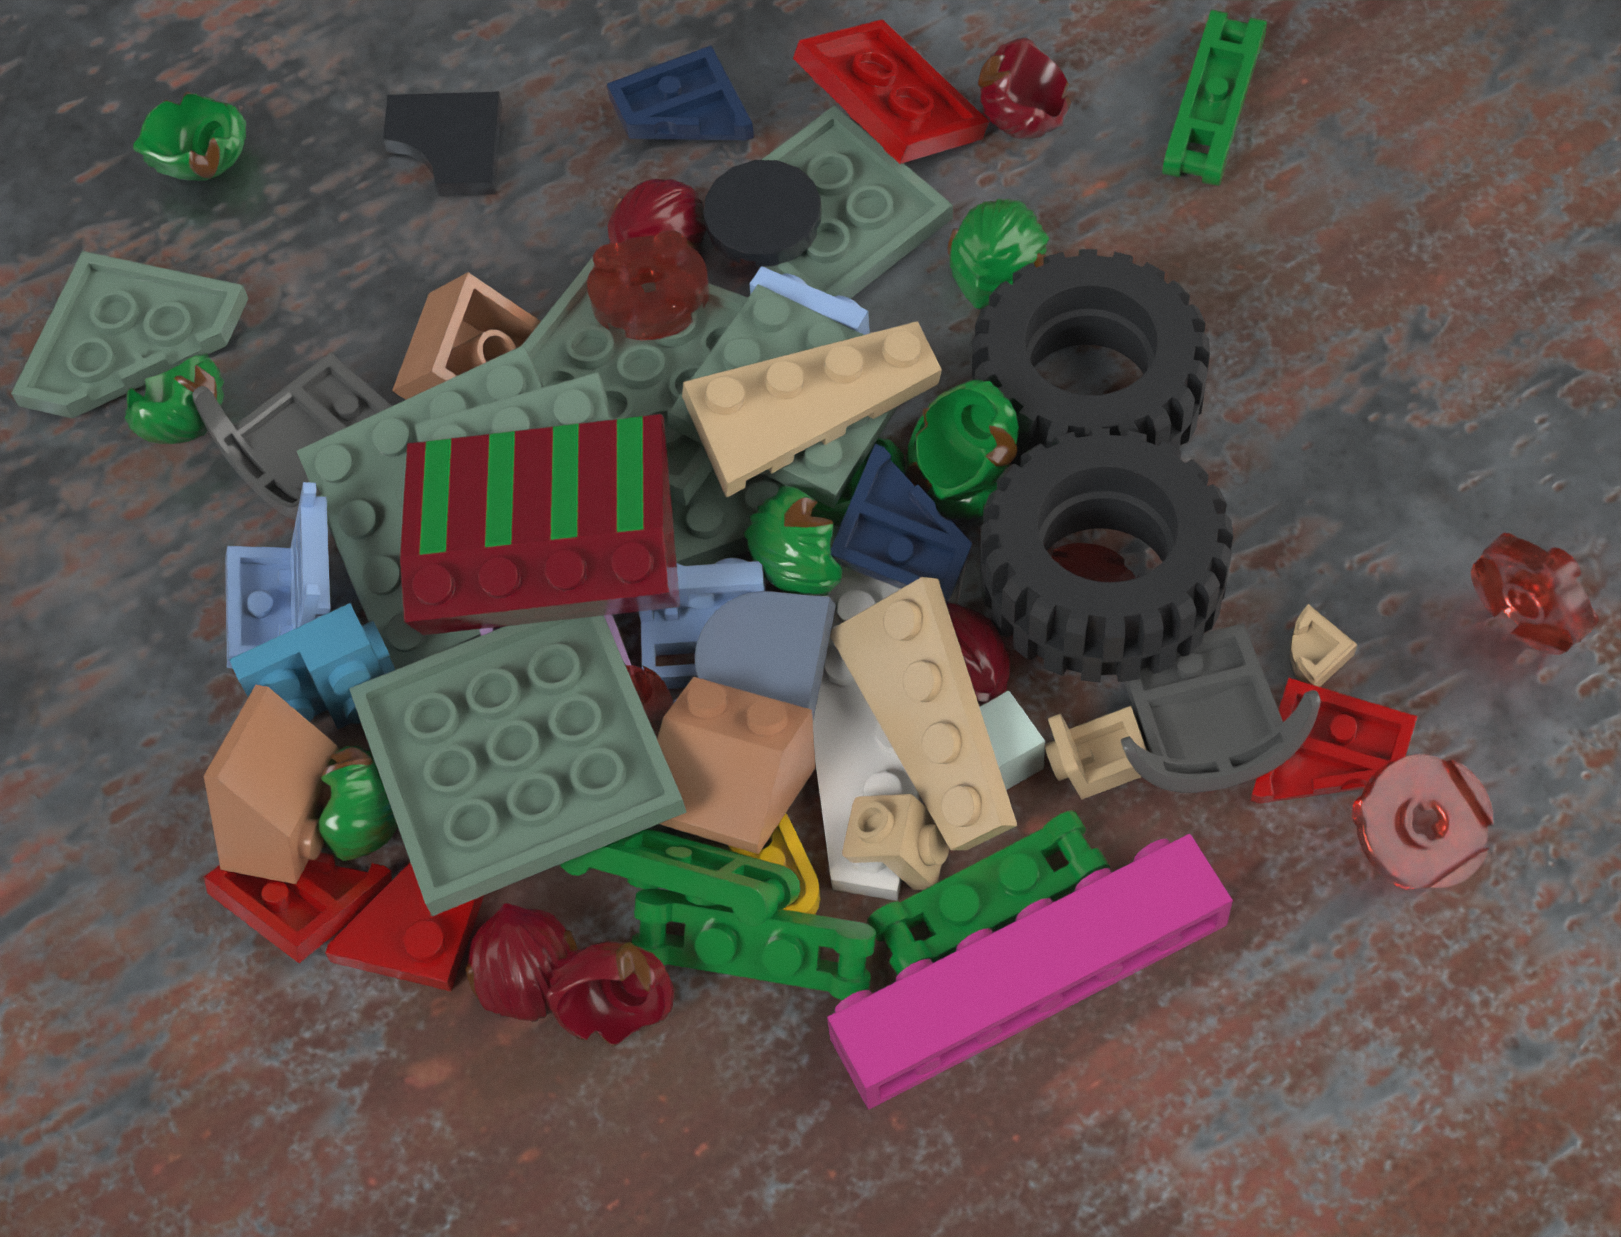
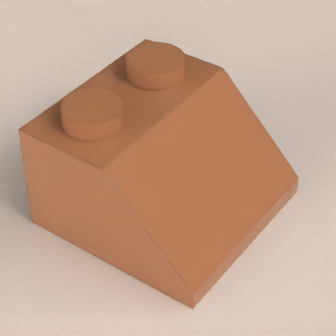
[392,272,541,400]
[657,677,816,854]
[204,685,338,884]

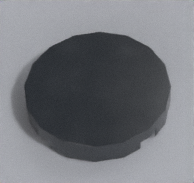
[704,160,822,267]

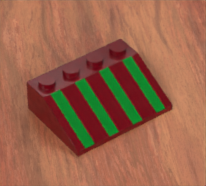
[400,414,680,635]

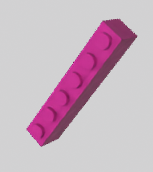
[827,833,1233,1110]

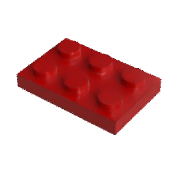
[793,19,990,164]

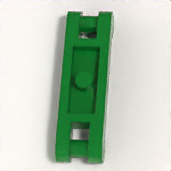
[1162,9,1267,187]
[866,810,1110,975]
[560,828,800,926]
[632,889,876,1000]

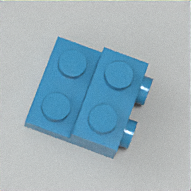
[229,603,396,729]

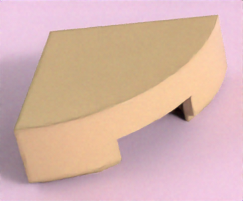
[1290,604,1357,687]

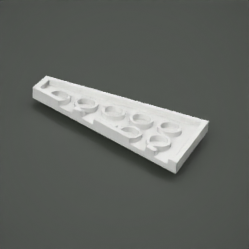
[813,525,966,901]

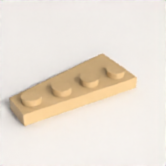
[682,321,942,498]
[830,577,1018,850]

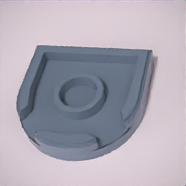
[695,591,836,721]

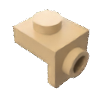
[1045,706,1148,800]
[842,794,949,890]

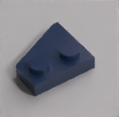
[607,46,754,141]
[831,444,972,604]

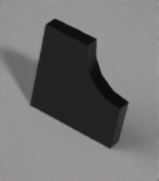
[383,91,502,196]

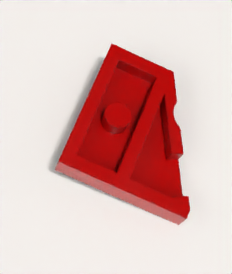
[1251,678,1418,804]
[204,852,392,963]
[325,862,484,991]

